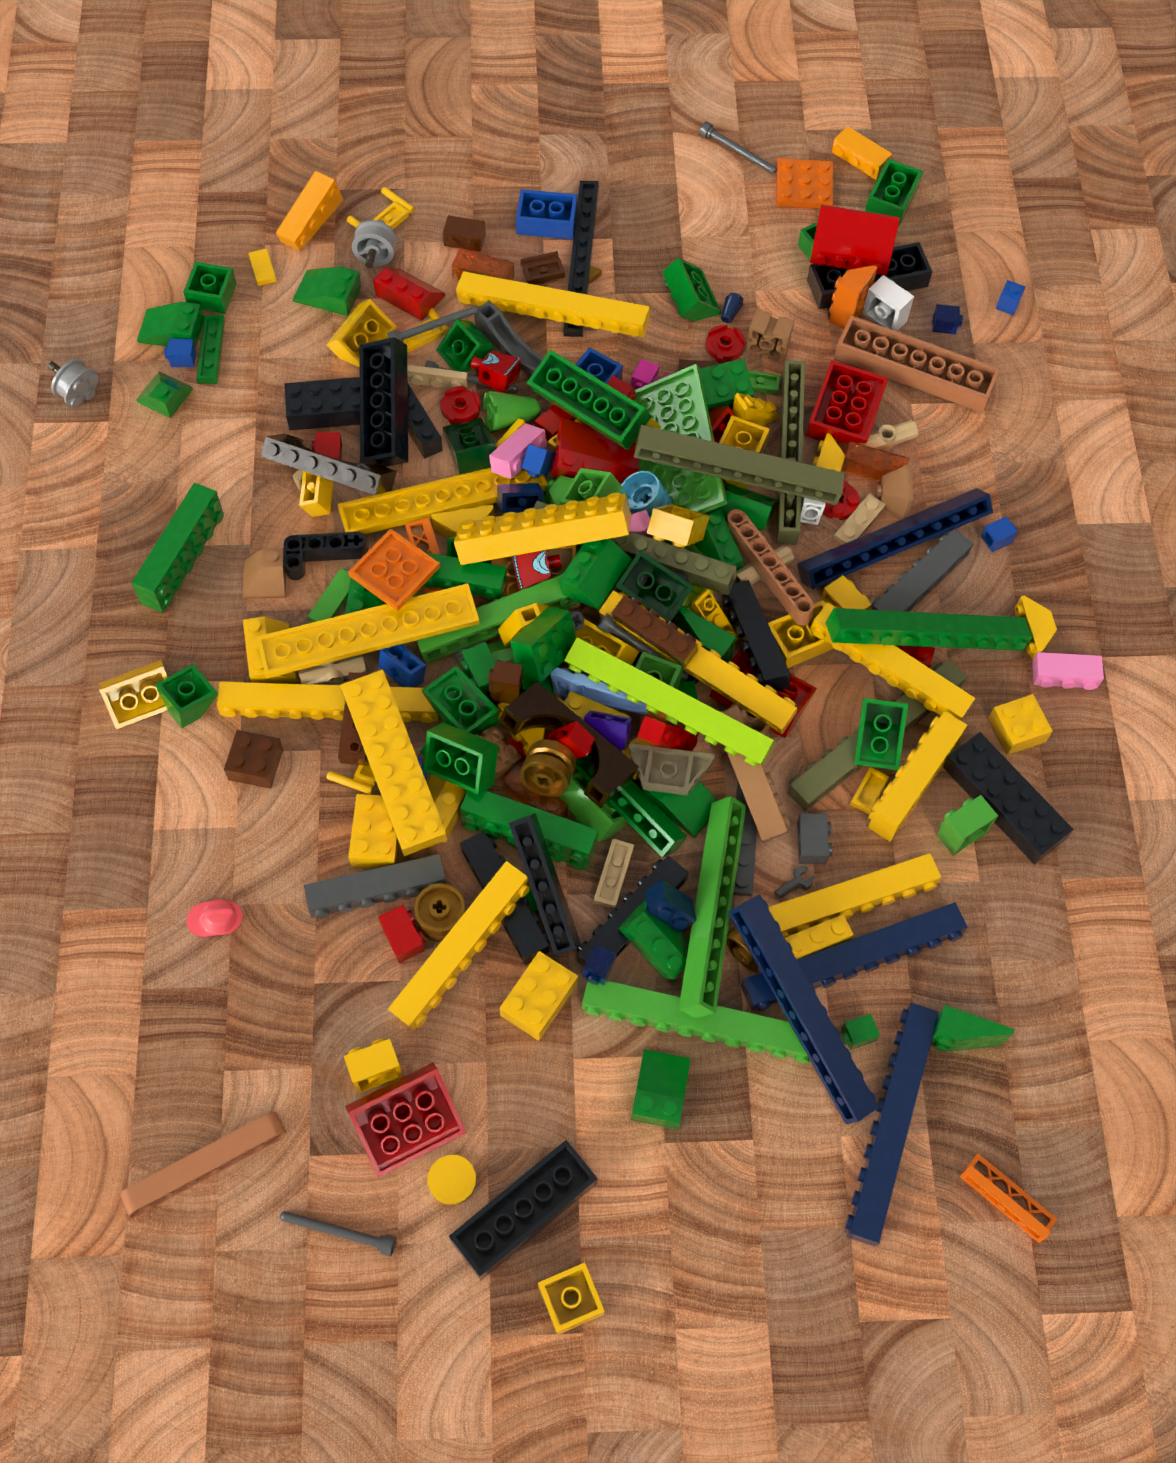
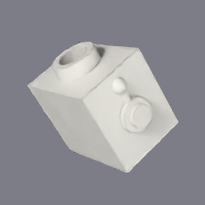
[800,497,825,525]

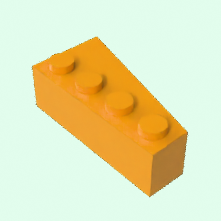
[276,171,344,252]

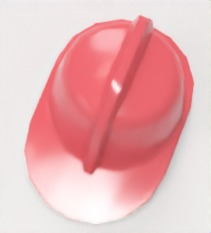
[186,899,243,937]

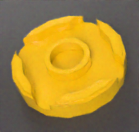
[427,1155,476,1205]

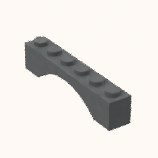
[474,301,544,377]

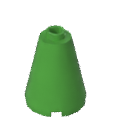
[483,391,541,432]

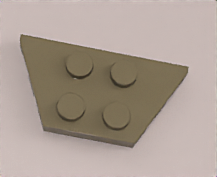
[629,743,715,796]

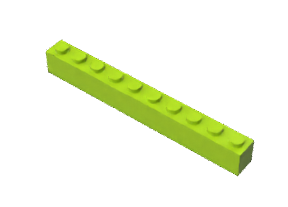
[564,637,776,767]

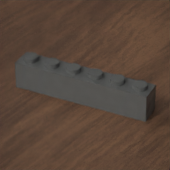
[871,529,973,612]
[304,854,446,919]

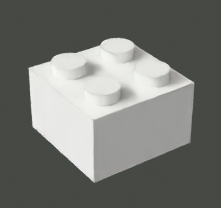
[862,275,914,331]

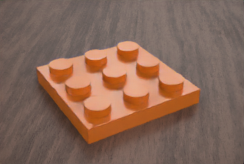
[776,158,833,209]
[348,529,440,611]

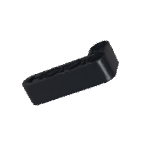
[283,532,368,580]

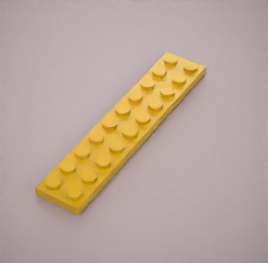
[337,468,547,534]
[256,583,480,679]

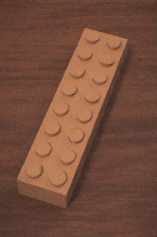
[834,315,1000,413]

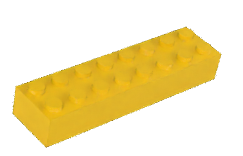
[454,493,632,565]
[340,670,447,856]

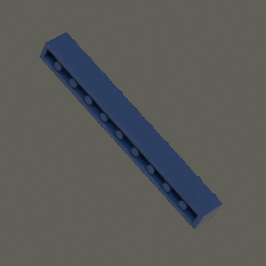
[797,488,993,589]
[728,894,879,1124]
[741,902,967,1011]
[844,1003,939,1247]

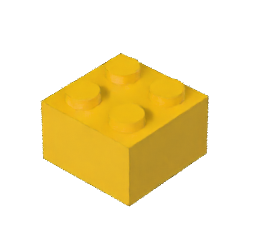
[988,694,1053,755]
[344,1038,403,1094]
[538,1263,605,1335]

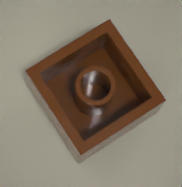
[224,730,283,789]

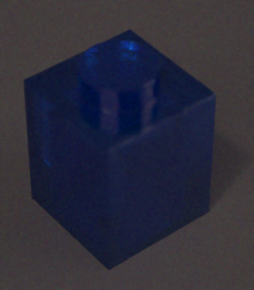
[932,304,963,334]
[583,944,617,985]

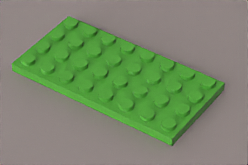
[634,364,727,514]

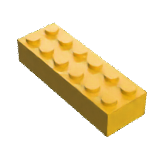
[868,711,968,842]

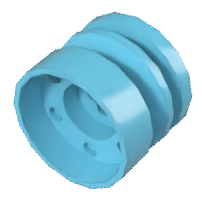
[620,471,672,519]

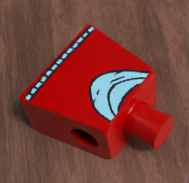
[471,351,522,393]
[512,550,562,590]

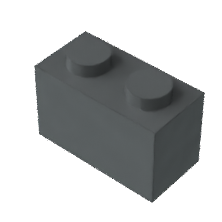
[797,813,832,864]

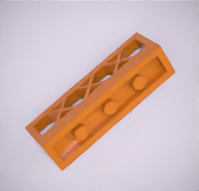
[405,517,444,594]
[959,1153,1058,1243]

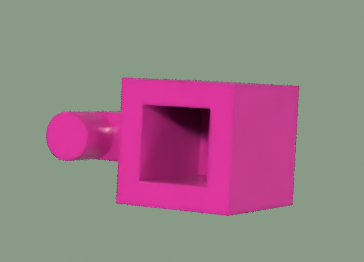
[631,359,670,390]

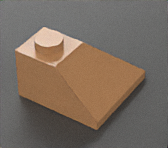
[876,465,913,521]
[243,548,286,599]

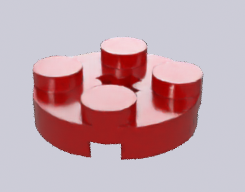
[705,325,745,363]
[440,386,481,424]
[822,480,860,520]

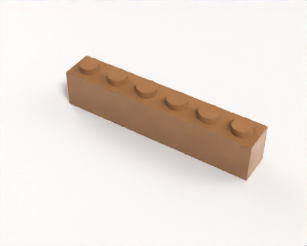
[721,705,791,843]

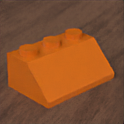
[829,265,877,329]

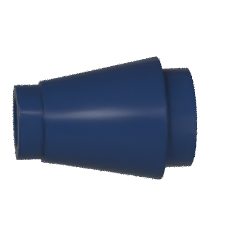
[721,293,744,323]

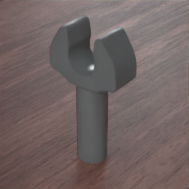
[774,866,815,899]

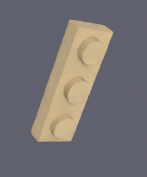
[407,365,468,390]
[833,494,886,545]
[593,839,634,909]

